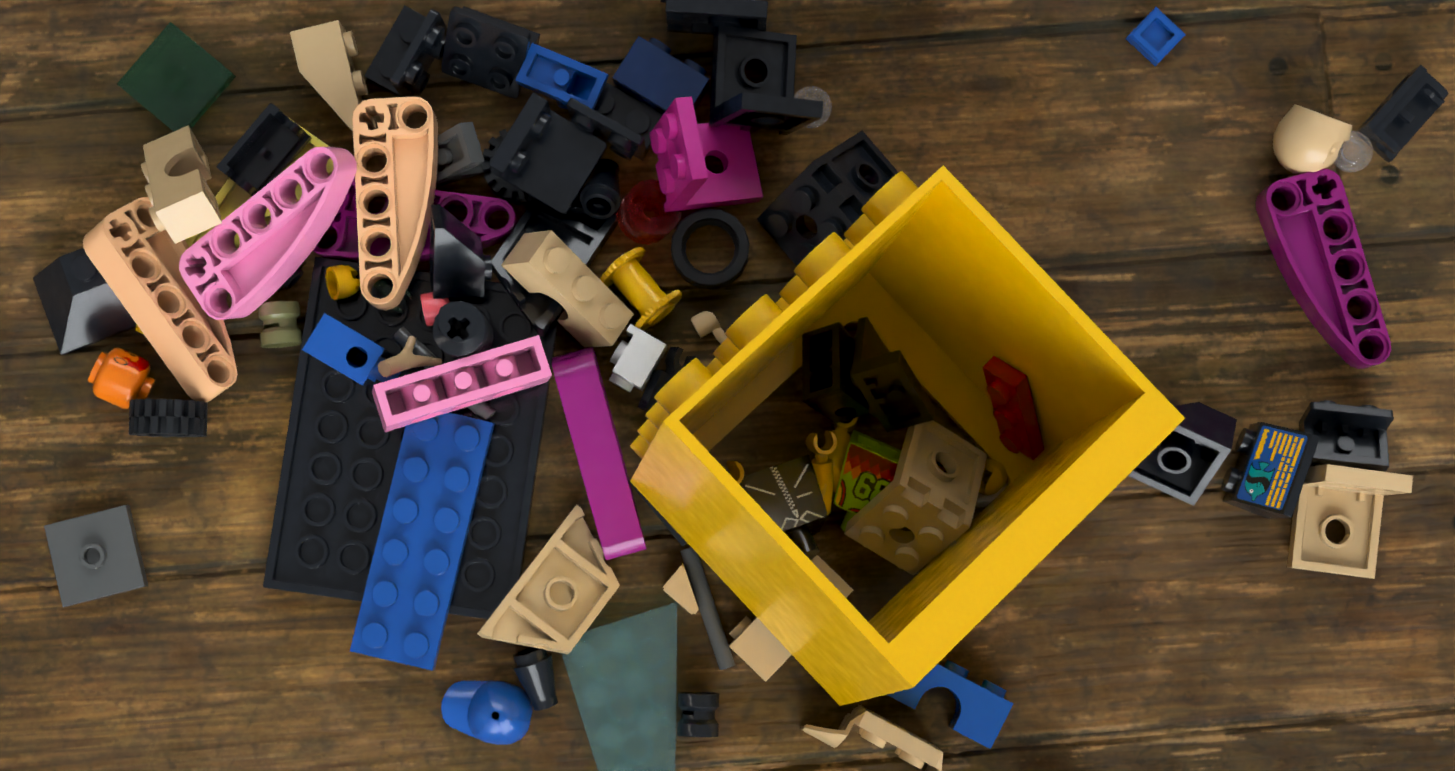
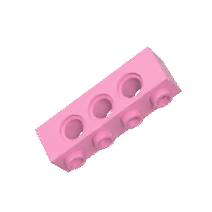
[372,335,552,432]

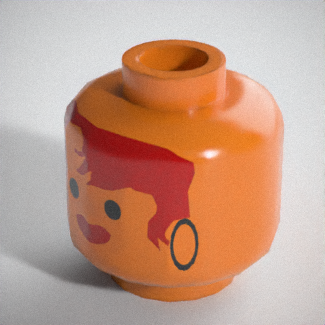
[88,347,156,409]

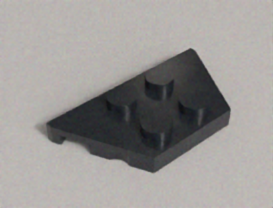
[492,199,624,337]

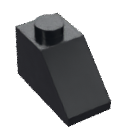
[429,204,492,298]

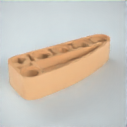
[352,97,438,311]
[83,197,238,402]

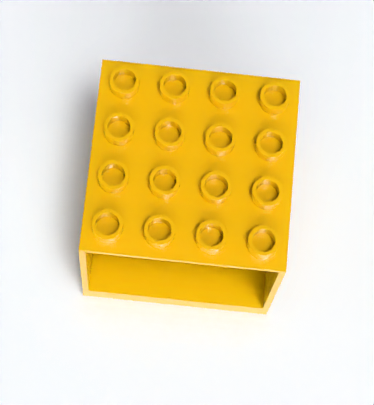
[630,165,1185,706]

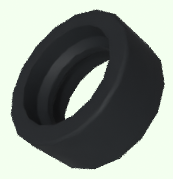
[671,208,749,290]

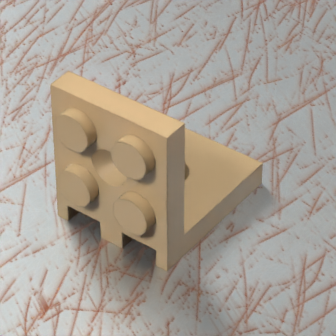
[844,420,988,575]
[1287,464,1413,579]

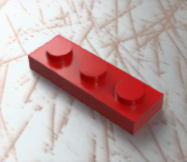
[982,356,1044,461]

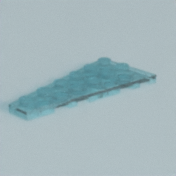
[561,602,678,771]

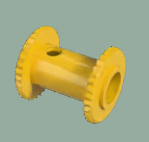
[600,247,682,331]

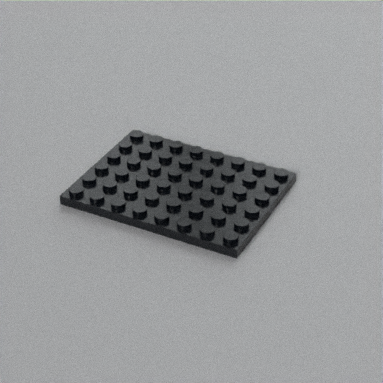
[263,257,560,619]

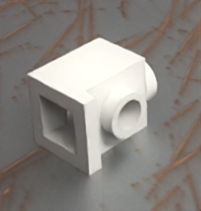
[609,324,667,392]

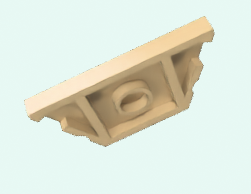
[477,504,620,654]

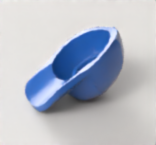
[441,681,533,745]

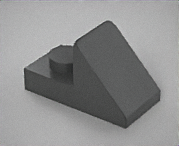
[436,122,484,187]

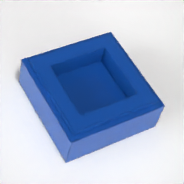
[1126,7,1186,66]

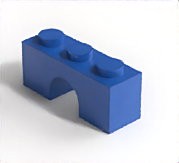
[887,660,1014,749]

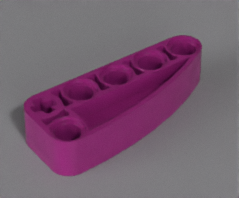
[1255,169,1391,369]
[313,179,518,263]
[552,347,647,560]

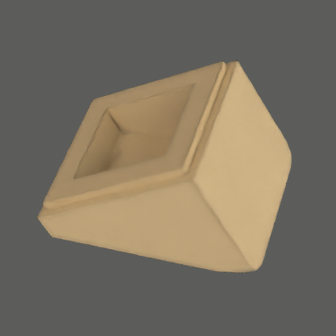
[663,563,699,614]

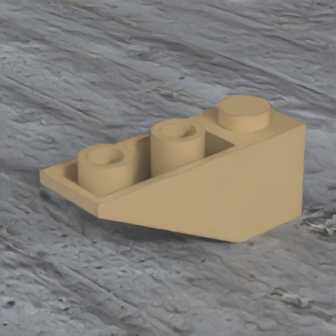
[290,20,377,132]

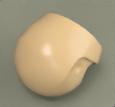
[1273,104,1353,175]

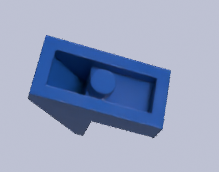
[515,43,609,110]

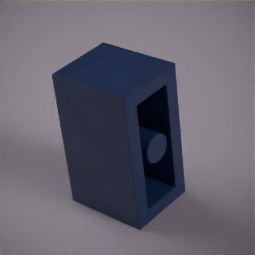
[612,36,709,114]

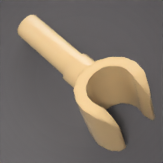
[691,311,728,344]

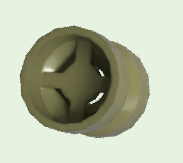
[258,301,302,348]

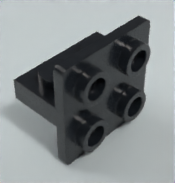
[441,6,540,99]

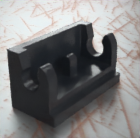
[1355,65,1449,163]
[216,103,312,196]

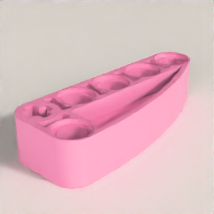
[179,147,357,320]

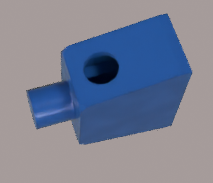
[302,313,401,385]

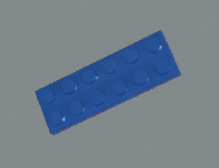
[350,412,495,671]

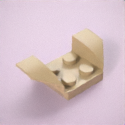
[800,705,943,771]

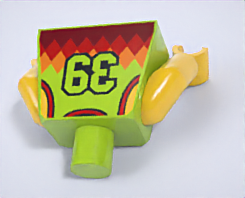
[828,417,946,532]

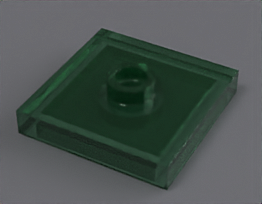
[117,22,236,131]

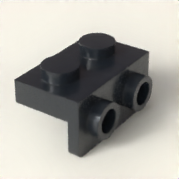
[1299,400,1394,472]

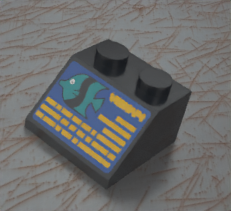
[1221,422,1320,519]

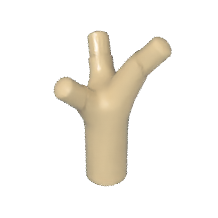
[378,336,442,377]

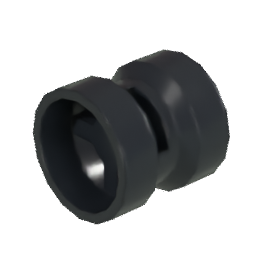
[677,692,719,737]

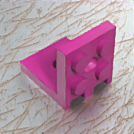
[649,96,763,212]

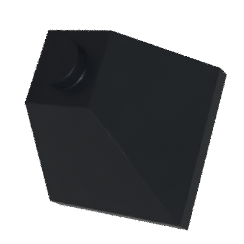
[33,248,136,355]
[1128,402,1237,506]

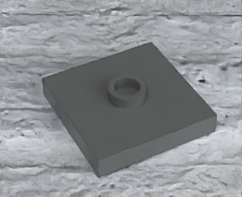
[44,505,148,607]

